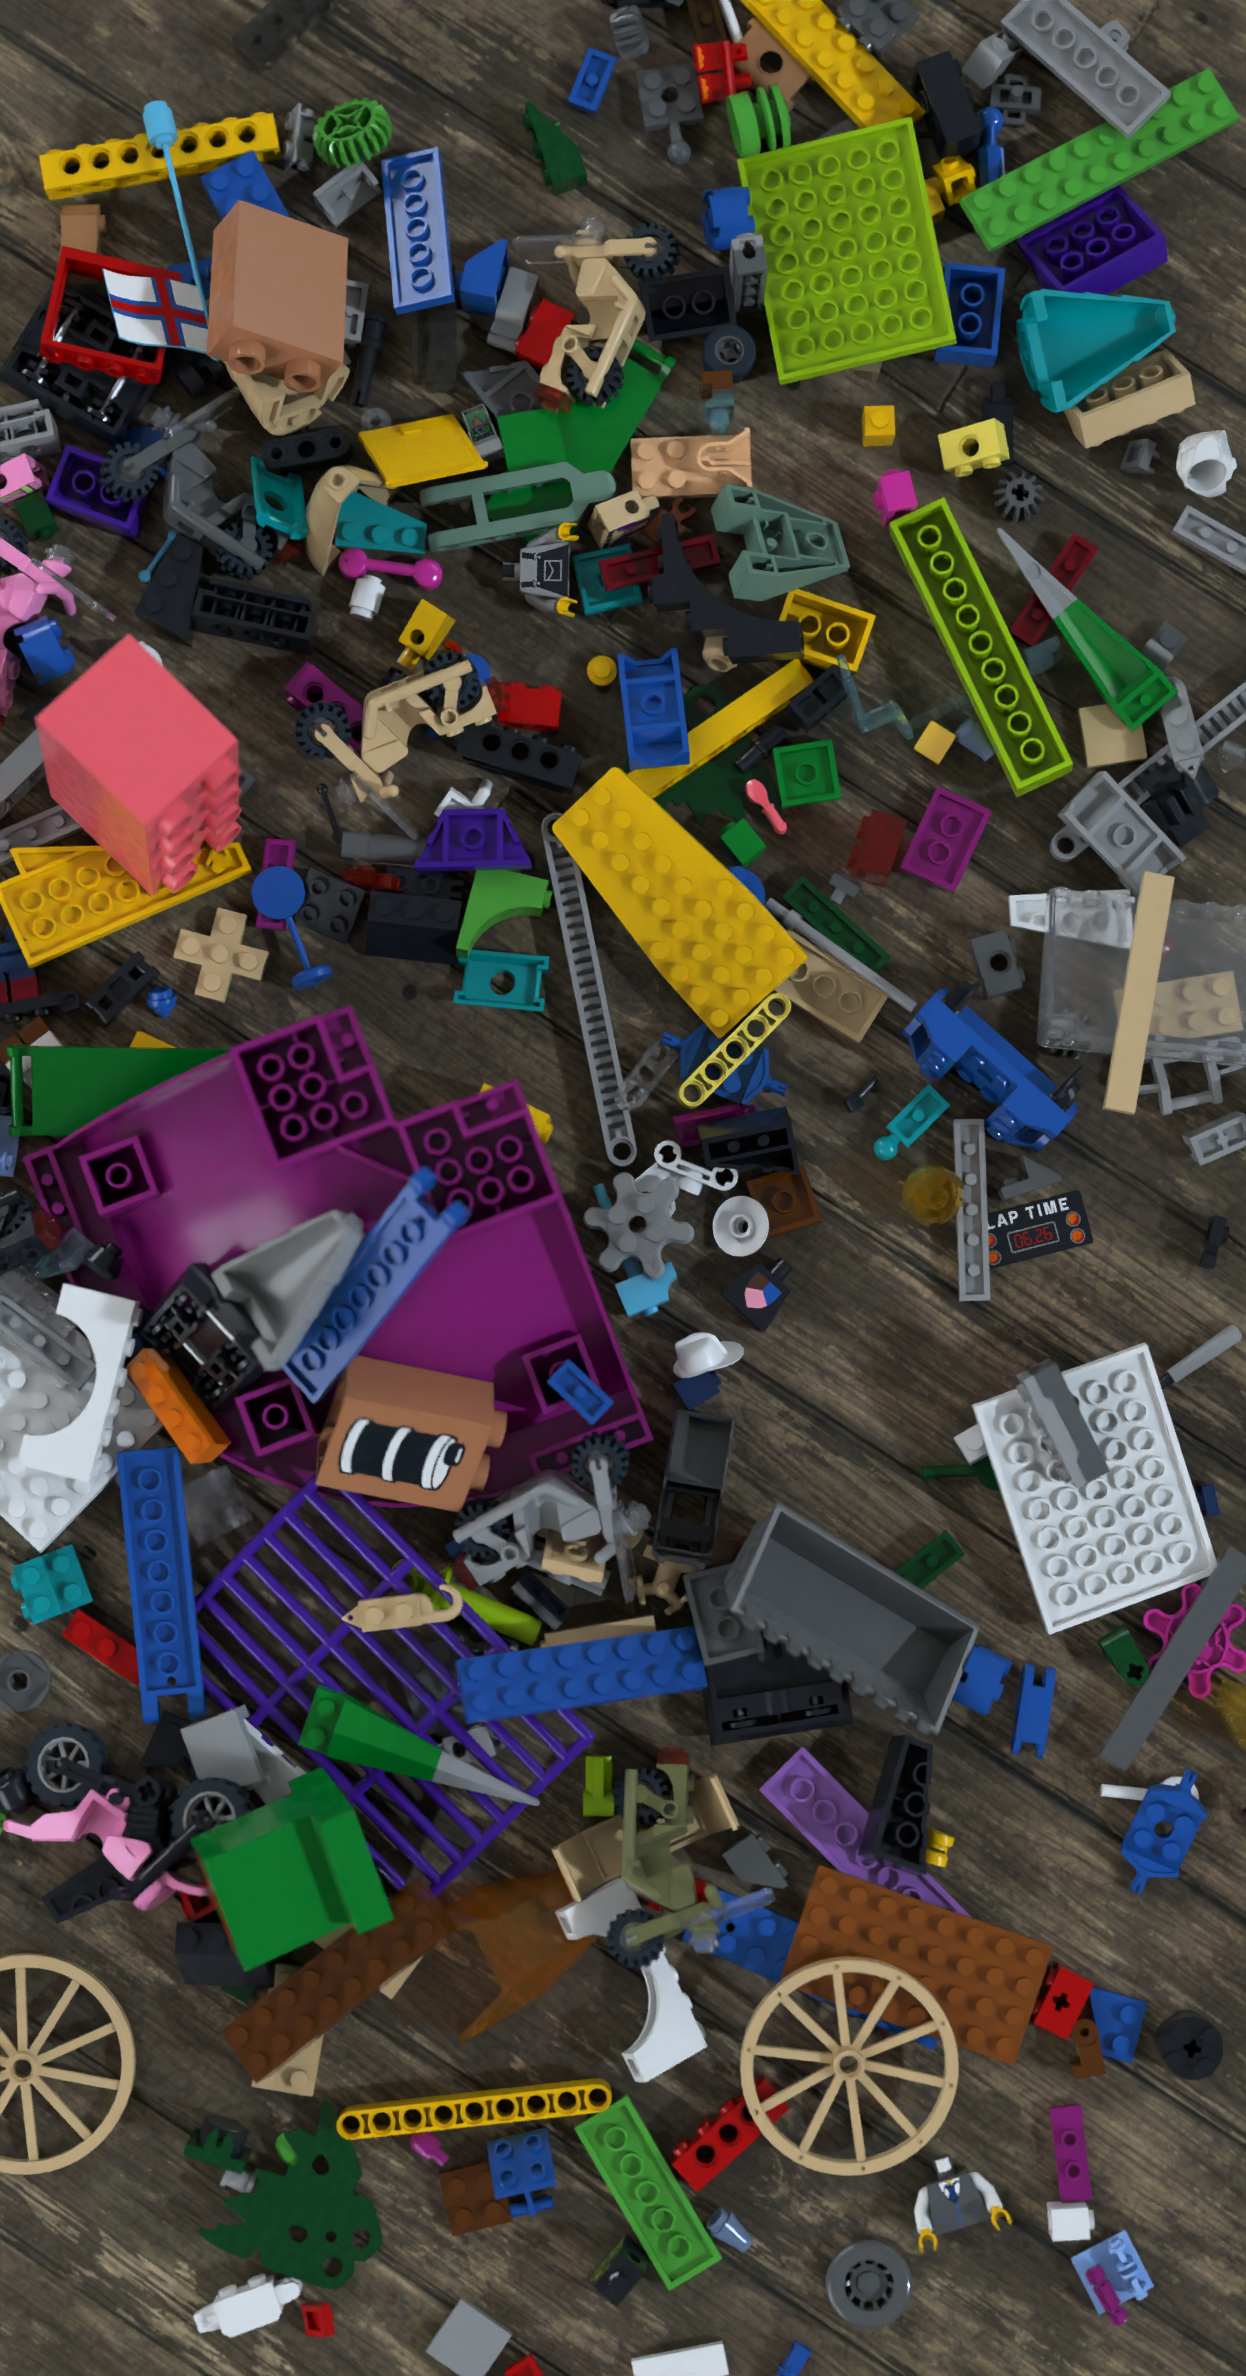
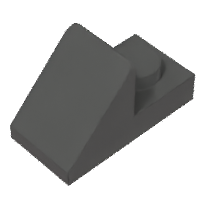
[1140,620,1189,672]
[997,1155,1062,1201]

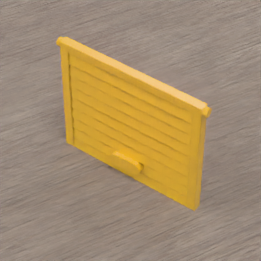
[358,414,488,488]

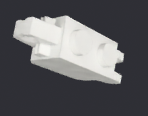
[194,2273,303,2338]

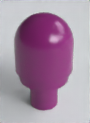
[410,2131,449,2167]

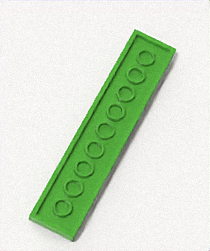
[959,68,1240,253]

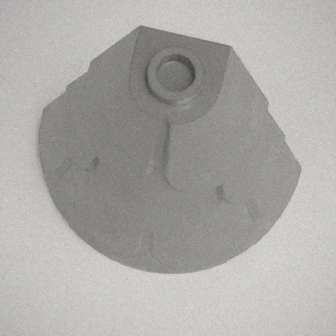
[211,1210,364,1371]

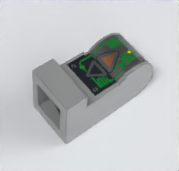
[461,403,504,463]

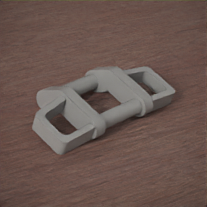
[1138,1036,1246,1116]

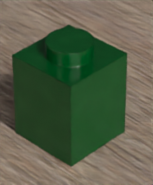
[14,490,60,542]

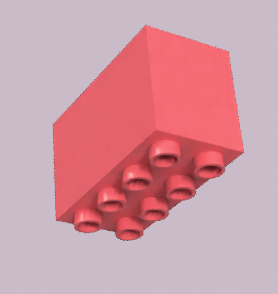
[35,634,242,897]

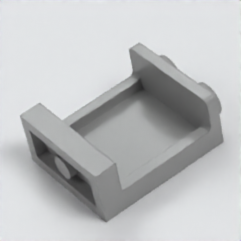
[180,1705,270,1801]

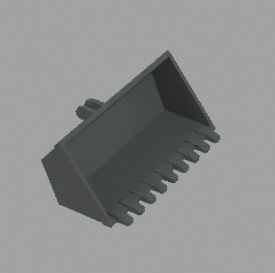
[723,1502,981,1735]

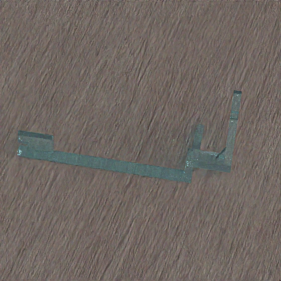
[836,636,1065,741]

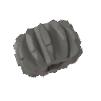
[610,5,649,60]
[993,470,1044,523]

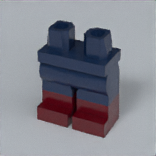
[0,926,43,1004]

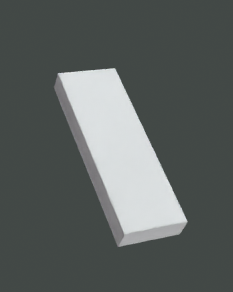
[631,2340,729,2376]

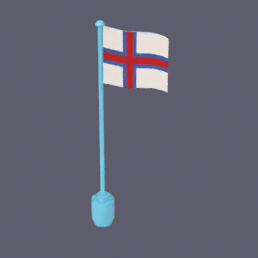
[102,100,219,361]

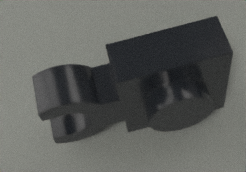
[1199,1215,1230,1270]

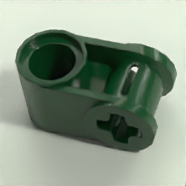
[1097,1625,1149,1685]

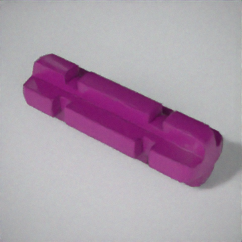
[1085,2265,1128,2326]

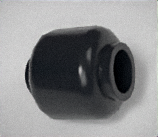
[0,1767,35,1815]

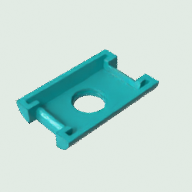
[250,456,309,540]
[453,949,549,1012]

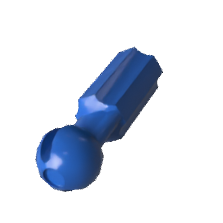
[977,106,1005,188]

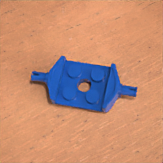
[660,1023,788,1106]
[1120,1768,1207,1894]

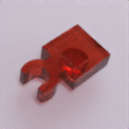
[343,865,401,891]

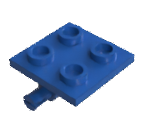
[486,2128,557,2218]

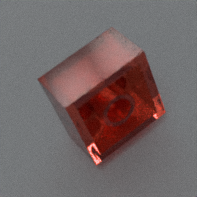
[847,809,907,888]

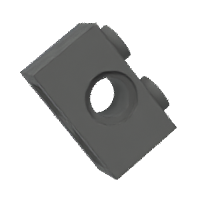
[968,929,1025,1001]

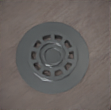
[826,2240,912,2328]

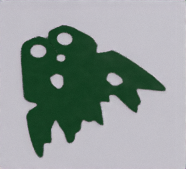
[622,685,781,826]
[198,2100,382,2289]

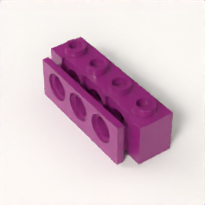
[283,662,363,756]

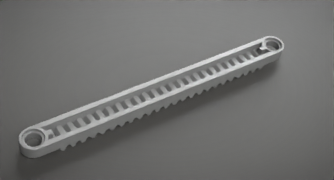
[1050,681,1246,862]
[541,813,637,1167]

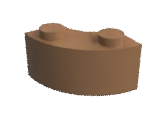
[59,204,107,284]

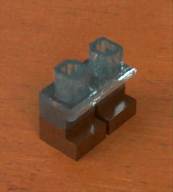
[700,370,734,435]

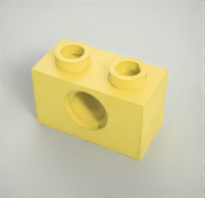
[938,418,1010,477]

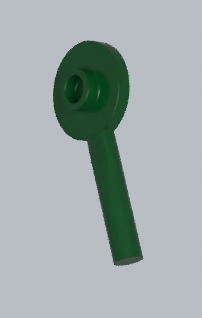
[921,1456,1000,1491]

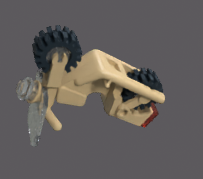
[513,216,680,414]
[295,650,511,841]

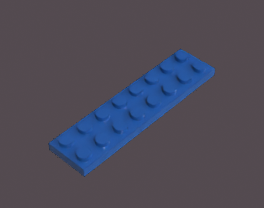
[456,1626,708,1724]

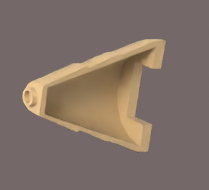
[206,299,350,435]
[303,466,401,577]

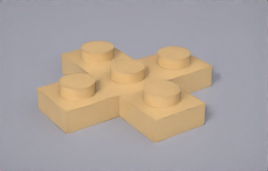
[173,908,269,1003]

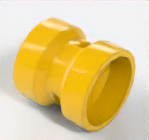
[925,1827,955,1867]

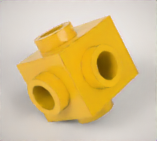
[932,155,976,206]

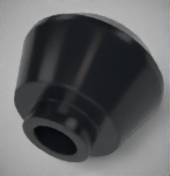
[84,1241,125,1280]

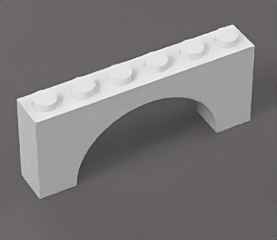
[17,1283,143,1483]
[555,1877,708,2082]

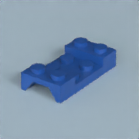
[617,648,690,770]

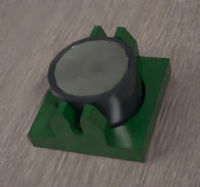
[183,2116,253,2174]

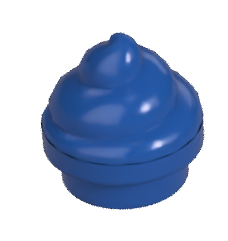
[146,986,177,1019]

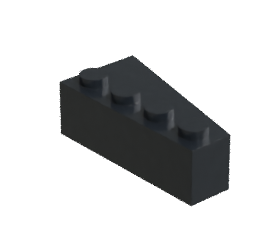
[858,1735,933,1875]

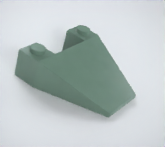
[711,484,850,602]

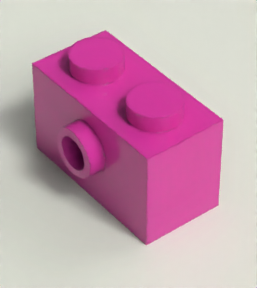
[873,469,918,528]

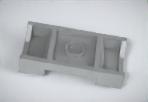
[1057,771,1187,900]

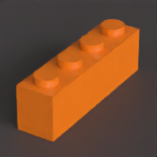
[124,1348,231,1464]

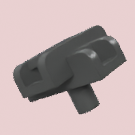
[989,74,1042,128]

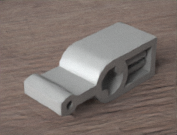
[487,267,540,353]

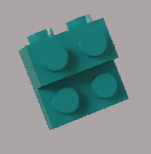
[10,1544,95,1624]

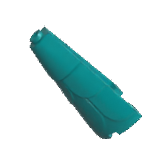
[1017,289,1176,412]

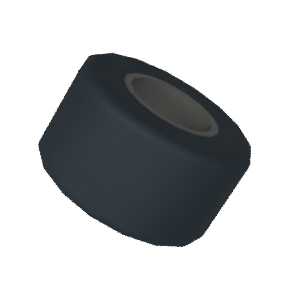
[702,326,756,384]

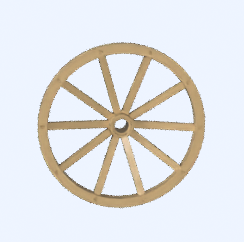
[0,1953,136,2175]
[740,1956,959,2176]

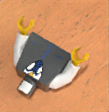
[914,2154,1012,2253]

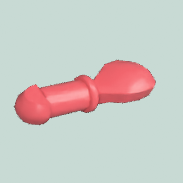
[745,779,787,835]

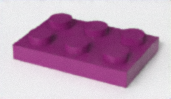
[899,786,992,894]

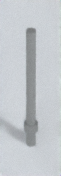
[765,898,918,1013]

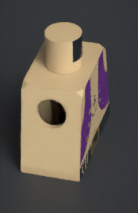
[587,490,660,550]

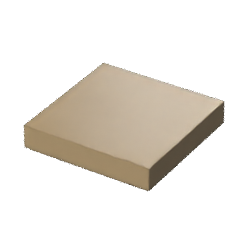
[1077,704,1148,769]

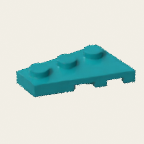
[335,491,427,554]

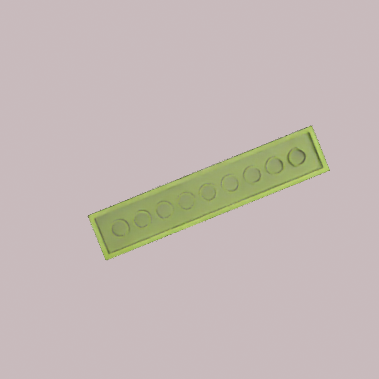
[889,497,1073,798]

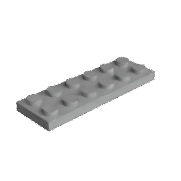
[1000,0,1171,140]

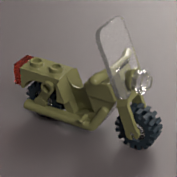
[607,1747,776,1969]

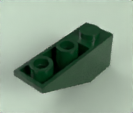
[521,101,587,196]

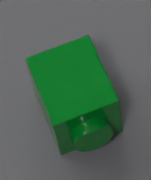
[719,818,766,868]

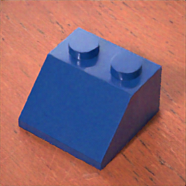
[455,239,509,318]

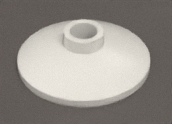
[713,1196,769,1257]

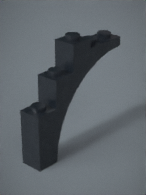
[648,514,805,665]

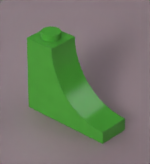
[456,870,553,959]

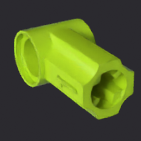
[583,1755,614,1817]

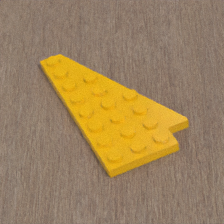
[0,842,252,969]

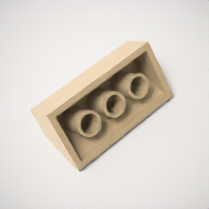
[1064,349,1196,448]

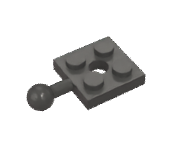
[636,63,703,165]

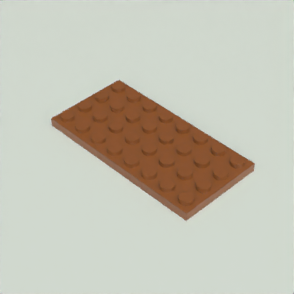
[778,1863,1053,2066]

